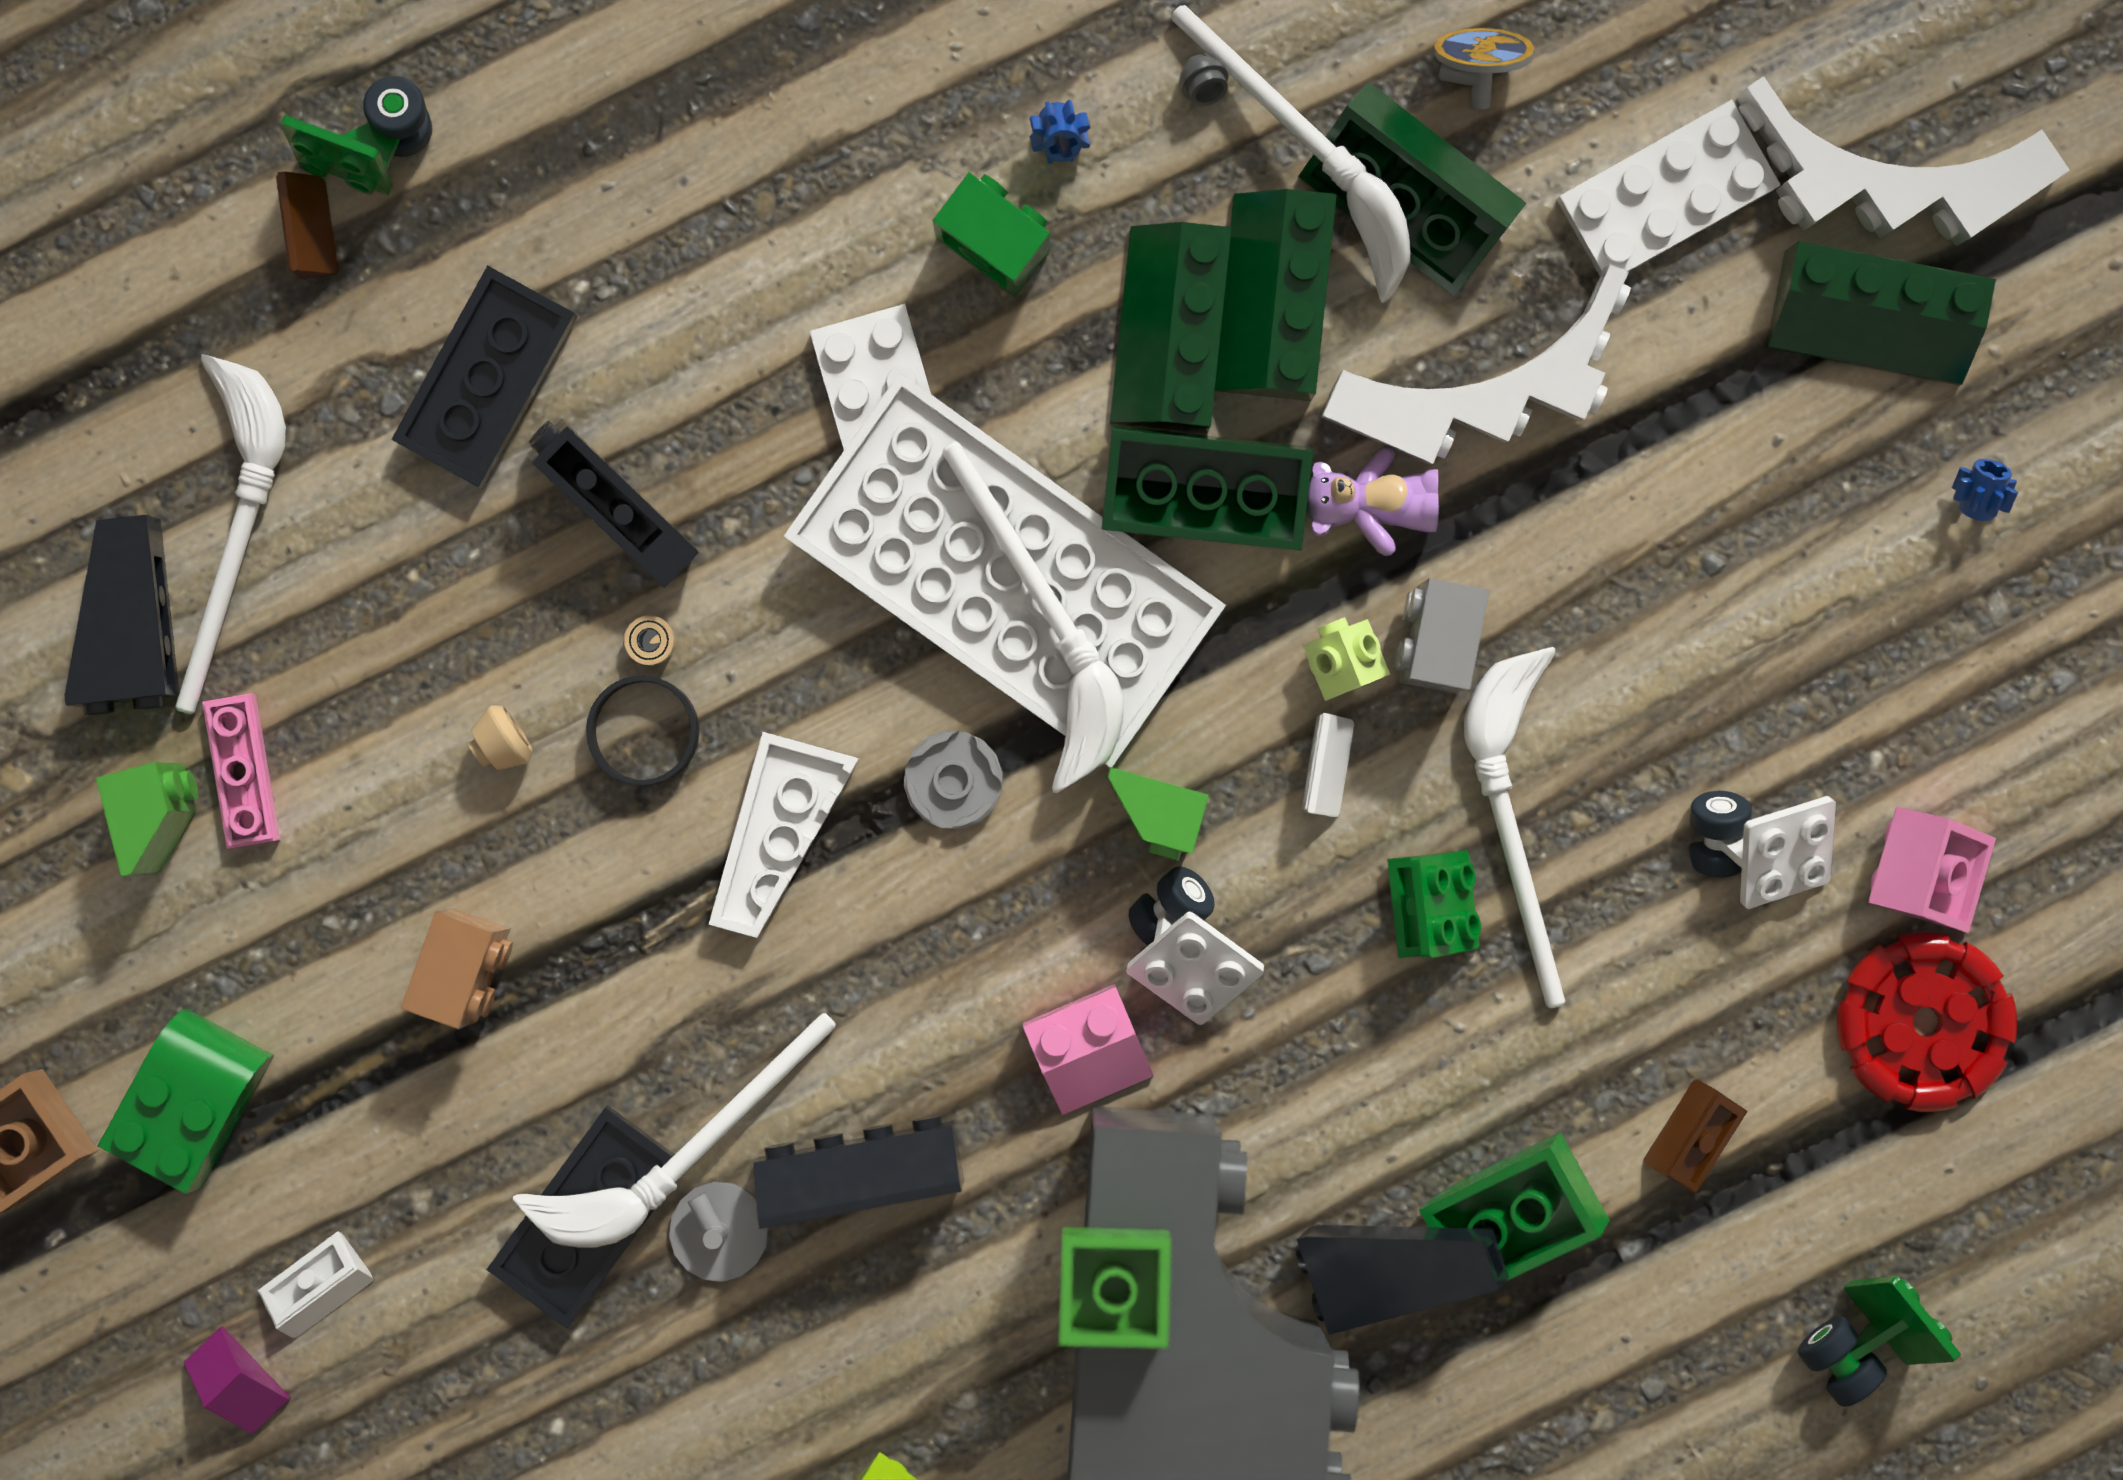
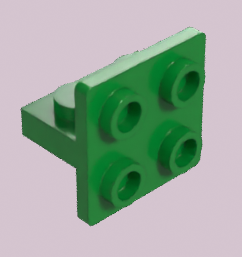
[1387,850,1481,958]

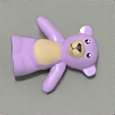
[1306,447,1439,556]

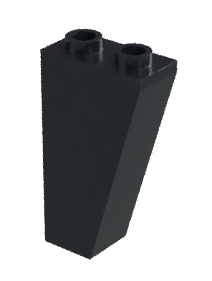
[528,419,699,588]
[64,515,180,715]
[1296,1225,1509,1335]

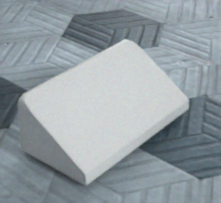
[1302,713,1354,817]
[258,1231,373,1338]

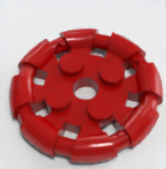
[1837,932,2017,1112]

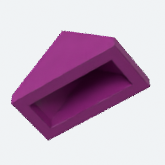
[184,1326,291,1434]

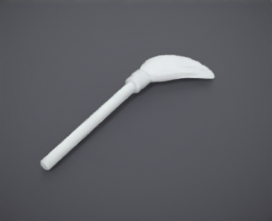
[1172,6,1410,303]
[175,354,286,714]
[942,442,1124,793]
[1464,647,1565,1008]
[513,1013,836,1247]

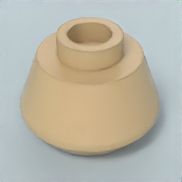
[468,705,533,770]

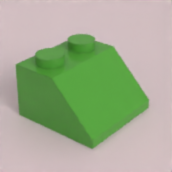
[96,762,198,877]
[1106,767,1209,861]

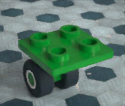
[280,76,433,195]
[1798,1276,1961,1407]

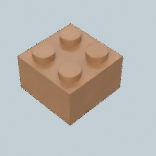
[400,909,513,1029]
[0,1069,99,1214]

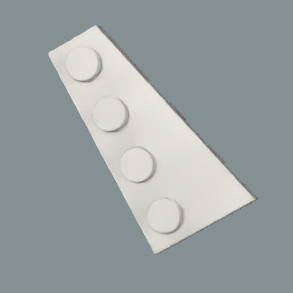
[709,732,860,938]

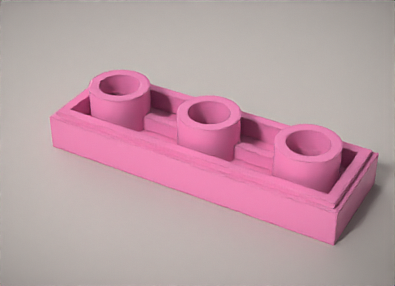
[202,693,280,849]

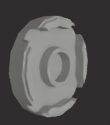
[904,731,1003,829]

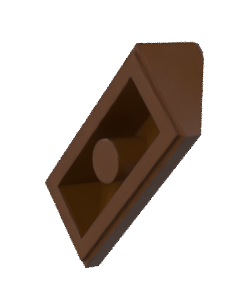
[276,171,338,280]
[1644,1079,1748,1195]

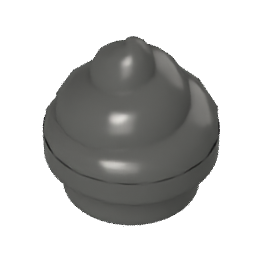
[1179,54,1229,106]

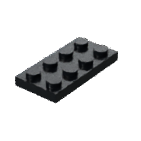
[391,265,578,489]
[486,1106,675,1329]

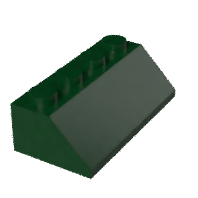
[1298,82,1526,296]
[1215,189,1337,401]
[1110,222,1232,434]
[1766,241,1996,386]
[1101,426,1313,551]

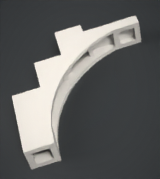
[1736,76,2070,246]
[1321,264,1631,465]

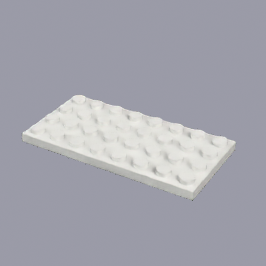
[784,373,1226,768]

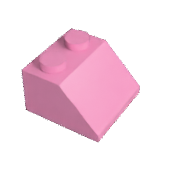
[1869,806,1996,933]
[1023,984,1154,1115]

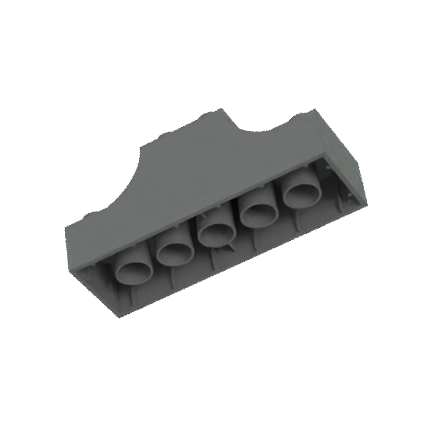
[1067,1106,1359,1480]

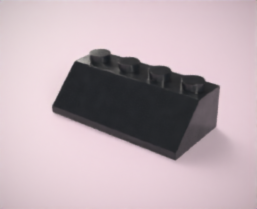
[754,1115,964,1229]

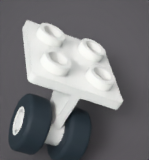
[1690,791,1836,909]
[1126,867,1264,1025]

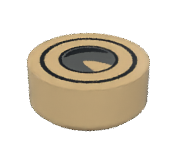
[624,615,676,666]

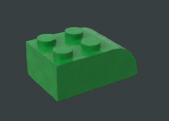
[97,1008,274,1194]
[1419,1132,1610,1299]

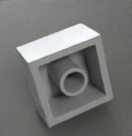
[1393,578,1489,694]

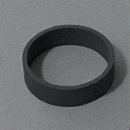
[586,676,699,786]

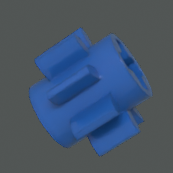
[1029,100,1091,164]
[1952,459,2018,521]

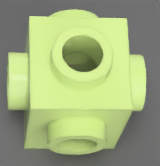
[1302,617,1391,701]

